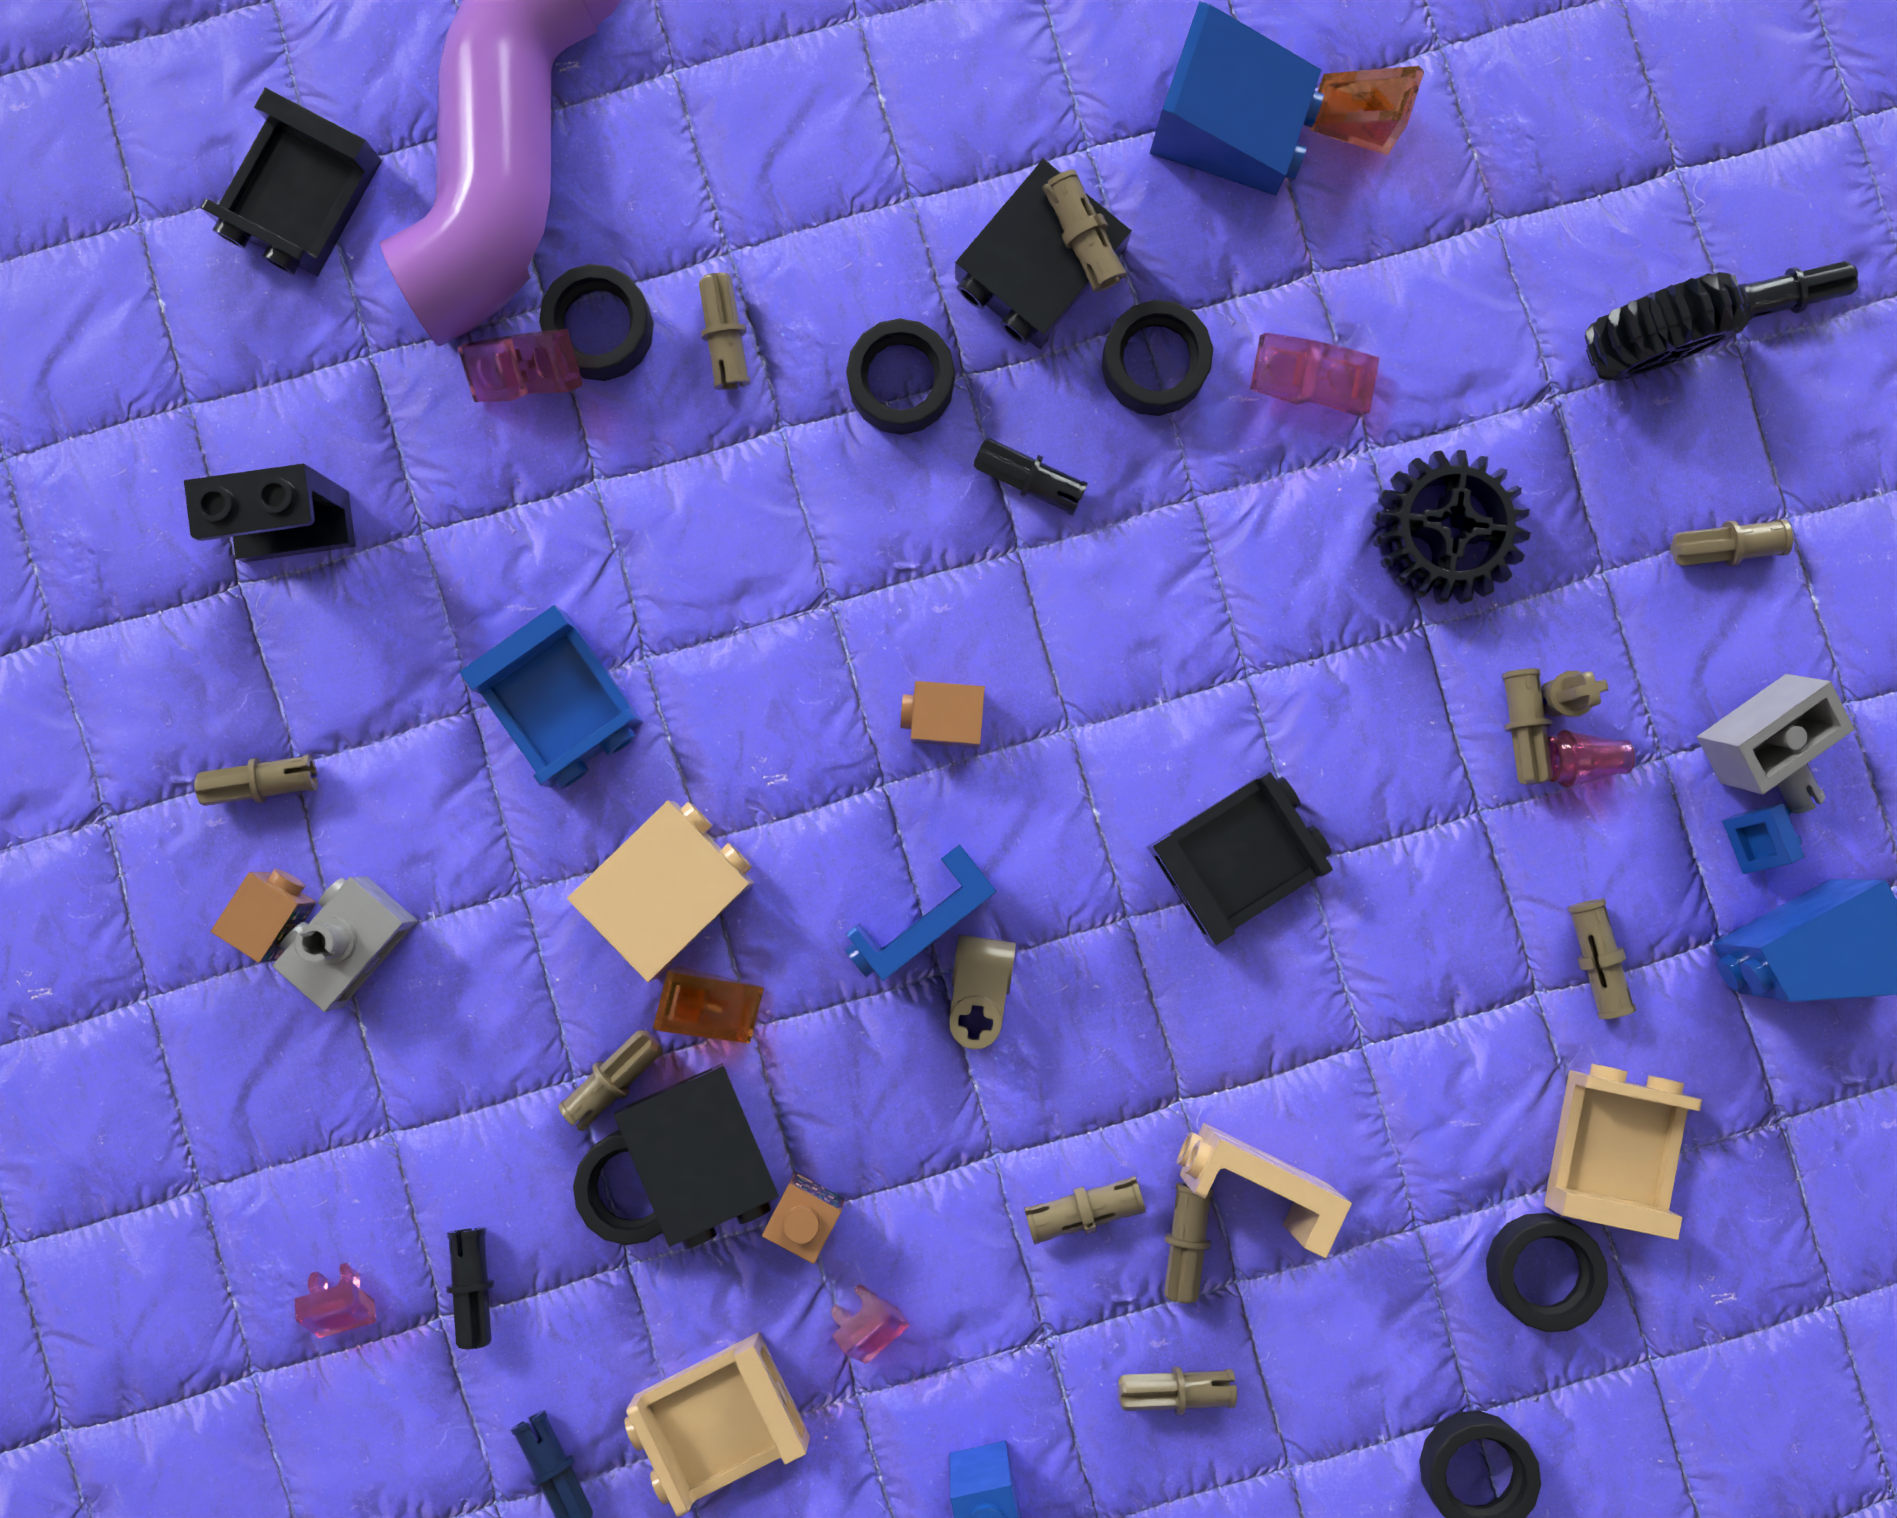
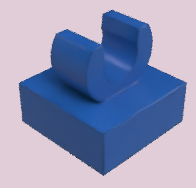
[1722,803,1805,874]

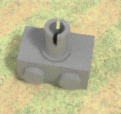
[1697,674,1855,814]
[272,876,418,1012]

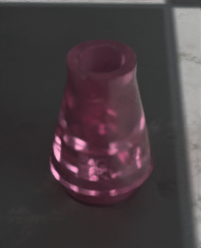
[1548,730,1635,787]

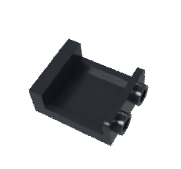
[200,87,382,277]
[955,158,1132,349]
[184,463,356,562]
[1147,772,1333,945]
[614,1063,779,1249]

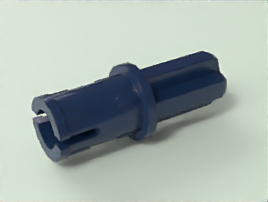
[511,1410,593,1518]

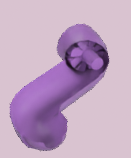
[380,0,621,347]

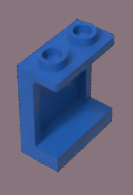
[459,605,643,789]
[845,844,997,981]

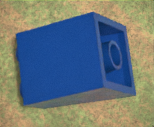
[1150,1,1324,196]
[1712,879,1897,1002]

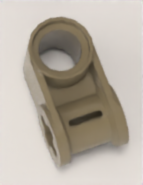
[949,934,1016,1049]

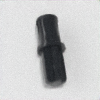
[1739,261,1858,319]
[974,438,1088,516]
[446,1227,494,1350]

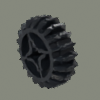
[1584,272,1751,381]
[1372,450,1531,605]

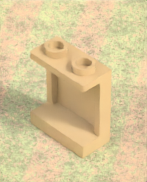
[567,800,754,982]
[1544,1063,1702,1240]
[1177,1123,1352,1258]
[624,1332,810,1518]

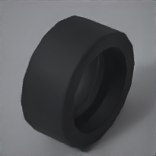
[539,264,654,381]
[1102,300,1213,416]
[846,318,955,435]
[573,1130,663,1245]
[1486,1213,1608,1332]
[1419,1410,1541,1518]

